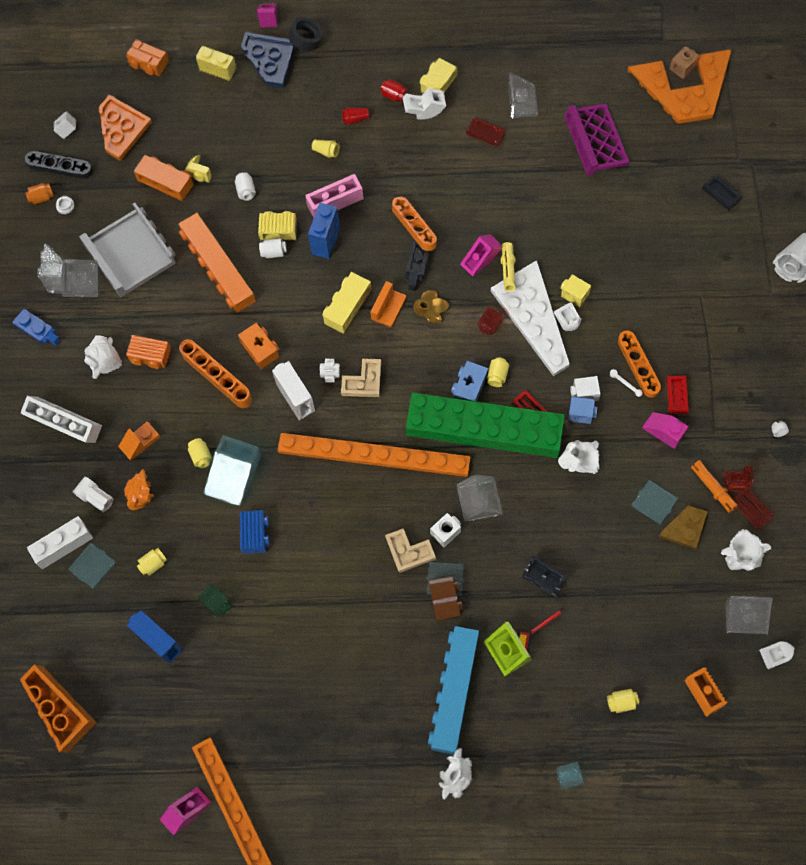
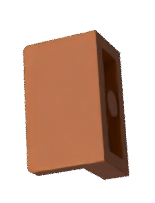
[370,281,406,327]

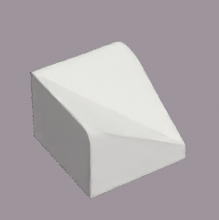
[54,112,76,138]

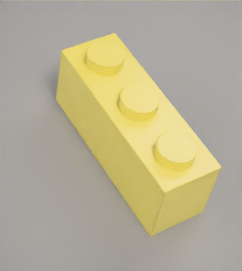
[323,272,372,334]

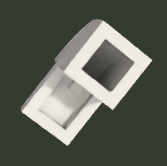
[403,88,446,119]

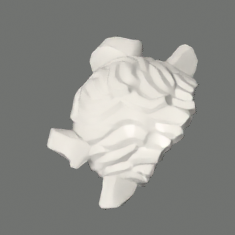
[84,336,122,379]
[558,440,599,474]
[721,529,771,571]
[439,748,472,800]

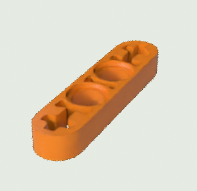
[392,197,437,251]
[618,330,661,398]

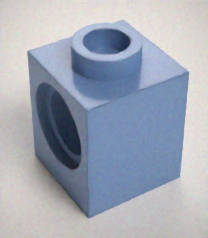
[568,397,597,424]

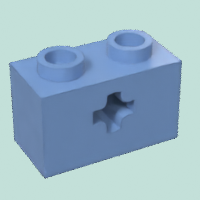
[451,361,488,402]

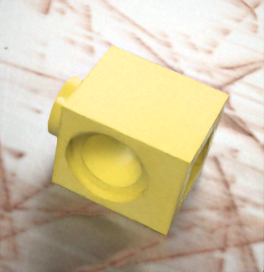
[561,275,591,308]

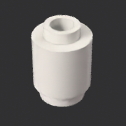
[235,173,256,201]
[259,238,287,259]

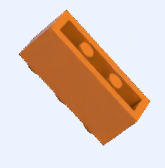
[134,155,194,201]

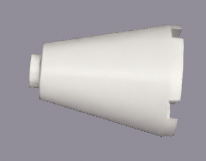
[773,233,806,283]

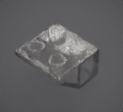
[37,244,73,294]

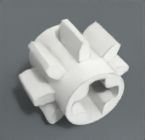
[320,359,340,382]

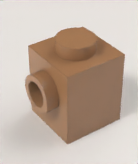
[670,46,699,79]

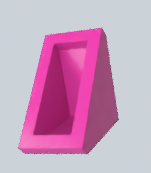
[257,3,277,28]

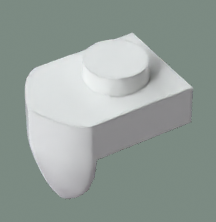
[554,302,582,331]
[760,642,794,669]

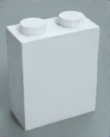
[272,361,315,420]

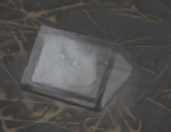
[508,72,538,118]
[62,259,98,297]
[456,475,503,522]
[725,596,772,634]

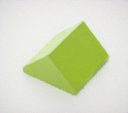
[484,622,531,676]

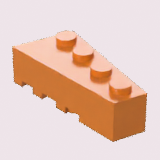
[20,664,97,753]

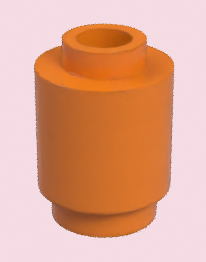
[25,183,54,205]

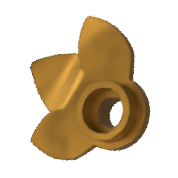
[413,290,450,323]

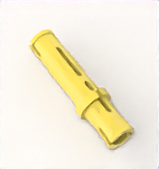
[501,242,516,292]

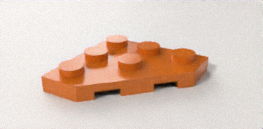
[99,95,152,161]

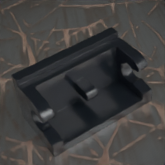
[522,556,568,598]

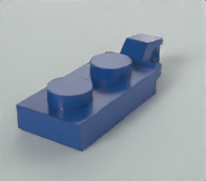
[12,309,61,347]

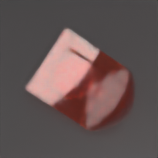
[477,306,505,335]
[723,465,754,491]

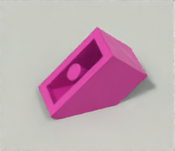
[460,235,503,276]
[642,412,688,449]
[160,787,211,835]

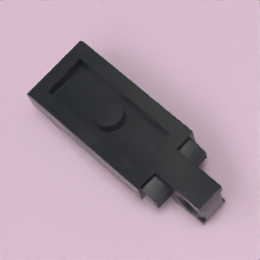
[405,241,430,291]

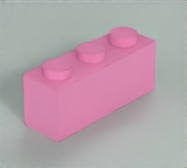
[305,174,364,218]

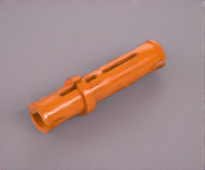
[691,460,738,513]

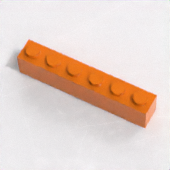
[179,213,256,313]

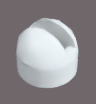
[771,421,789,437]

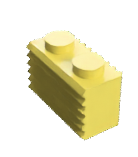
[196,46,236,81]
[420,58,457,93]
[258,211,297,240]

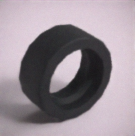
[288,17,323,51]

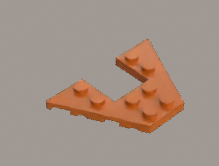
[627,49,731,124]

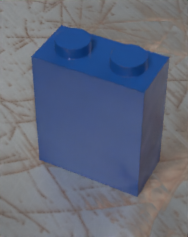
[308,203,340,259]
[127,611,183,665]

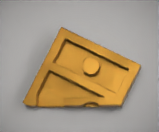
[659,505,707,549]

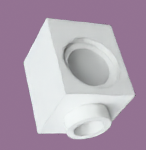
[570,376,600,401]
[430,513,461,547]

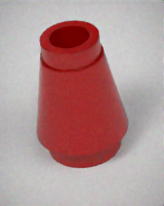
[342,107,369,125]

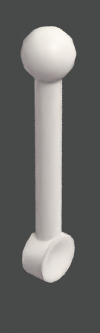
[610,370,643,397]

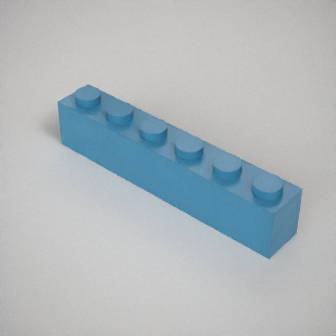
[428,626,479,755]

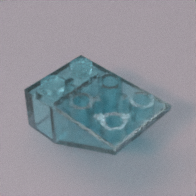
[204,435,262,506]

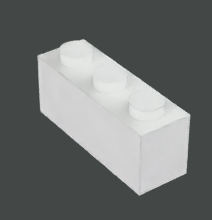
[27,516,93,569]

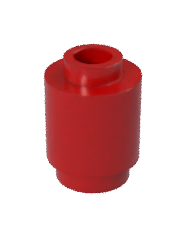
[380,79,408,102]

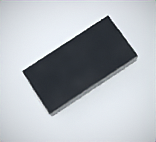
[702,175,742,211]

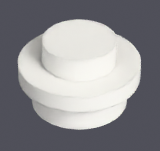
[56,196,74,214]

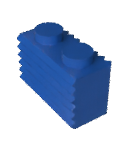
[240,510,270,554]

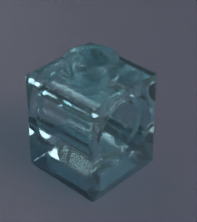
[556,762,584,790]

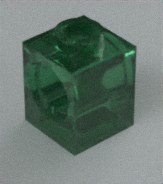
[197,583,231,617]

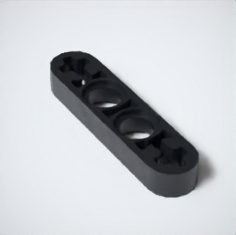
[25,151,93,179]

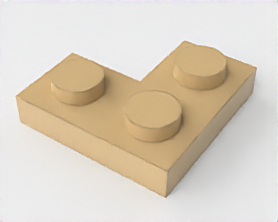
[341,359,381,397]
[385,529,436,573]

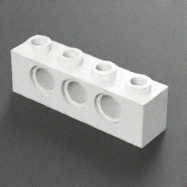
[21,396,102,443]

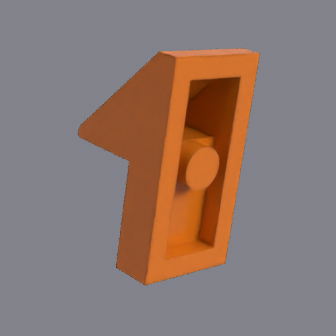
[118,421,160,461]

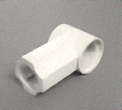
[73,477,114,512]

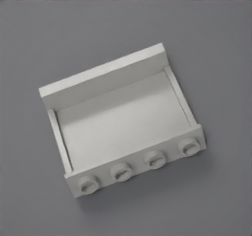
[79,203,176,298]

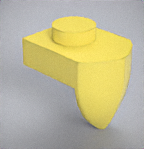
[185,155,212,183]

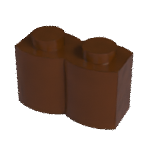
[429,576,463,621]

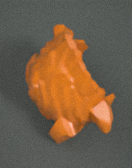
[124,469,154,510]

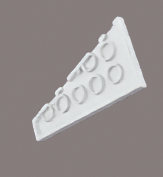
[491,260,569,376]

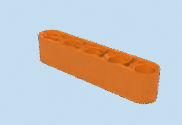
[179,340,252,408]

